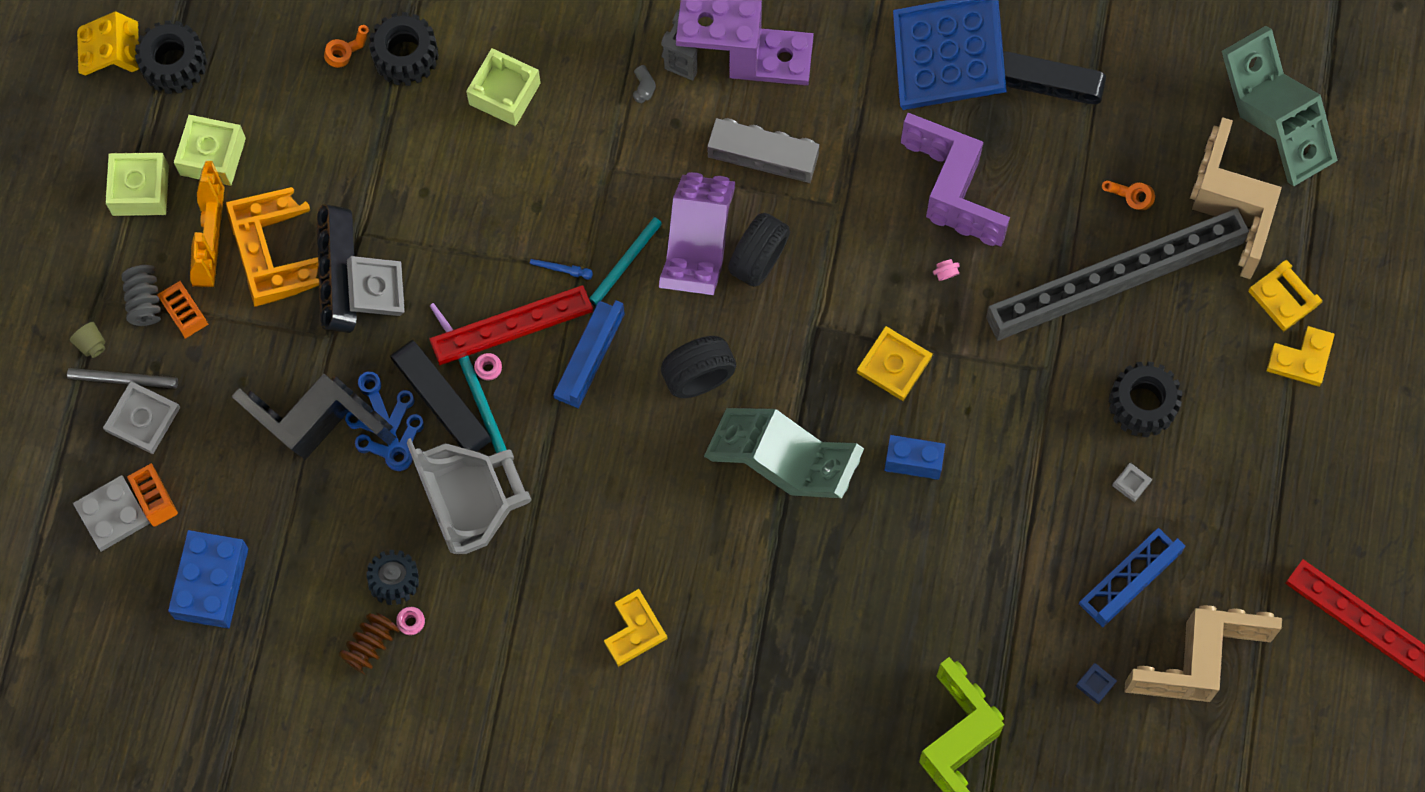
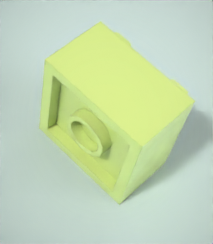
[466,48,541,126]
[174,115,246,186]
[106,153,169,216]

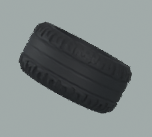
[728,213,790,287]
[660,336,736,398]

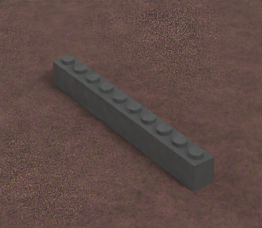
[986,208,1249,341]

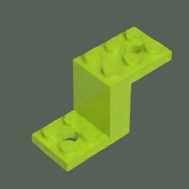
[919,657,1004,792]

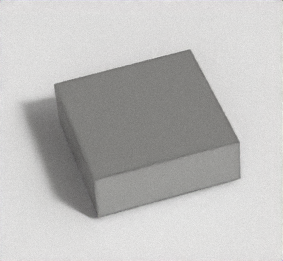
[1112,463,1152,503]

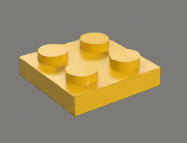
[857,326,933,401]

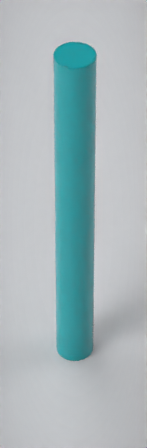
[589,217,662,306]
[458,356,507,454]

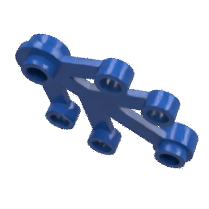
[345,372,424,471]

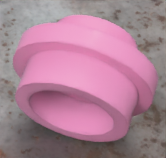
[933,259,960,281]
[474,353,502,380]
[396,607,425,635]

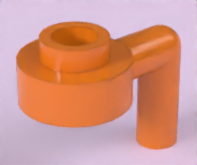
[324,25,369,68]
[1102,181,1155,211]

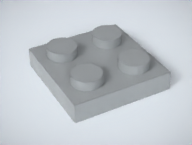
[347,256,405,316]
[103,381,180,454]
[73,475,150,552]

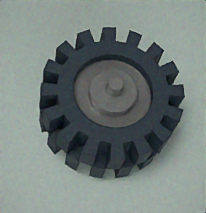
[367,550,419,605]

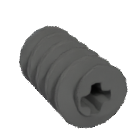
[122,265,161,326]

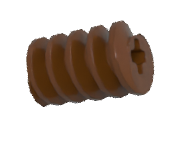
[339,612,400,675]

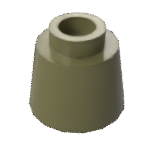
[70,322,105,358]

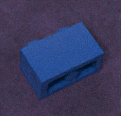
[884,435,945,480]

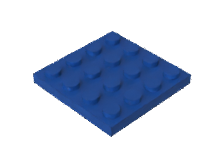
[893,0,1007,110]

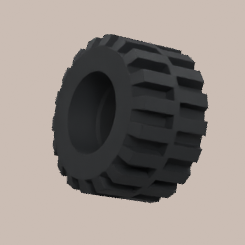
[369,12,439,86]
[135,20,207,94]
[1108,361,1182,437]

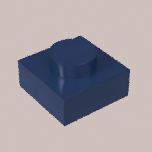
[1076,663,1117,704]

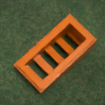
[157,281,209,339]
[127,463,178,526]

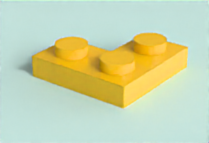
[1266,326,1335,387]
[604,589,667,667]

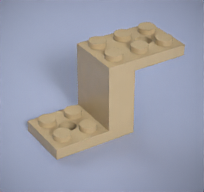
[1190,117,1282,279]
[1125,605,1282,702]

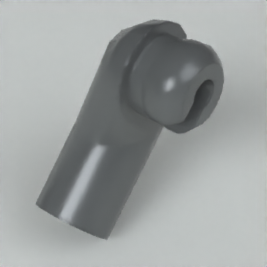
[633,65,656,104]

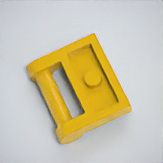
[1248,260,1323,332]

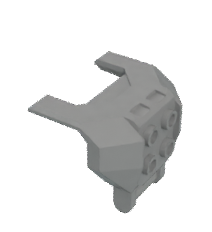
[407,438,532,554]

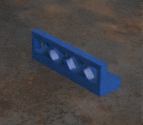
[553,300,624,409]
[1079,528,1185,627]

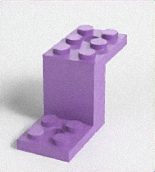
[676,0,814,85]
[901,113,1010,247]
[659,172,735,295]

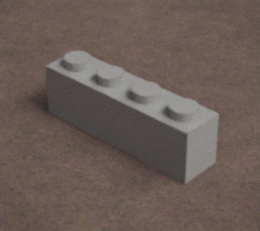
[708,118,820,183]

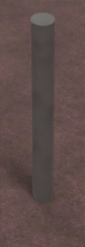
[67,368,178,389]

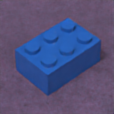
[168,530,249,629]

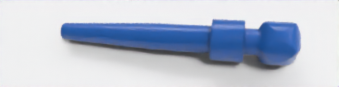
[530,259,593,280]

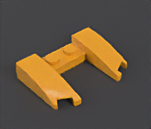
[190,161,225,287]
[226,187,319,307]

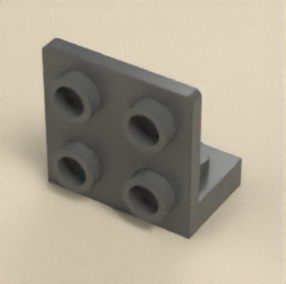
[661,9,698,81]

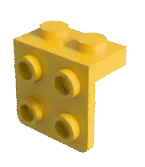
[77,11,140,75]

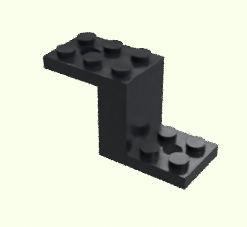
[232,374,397,460]

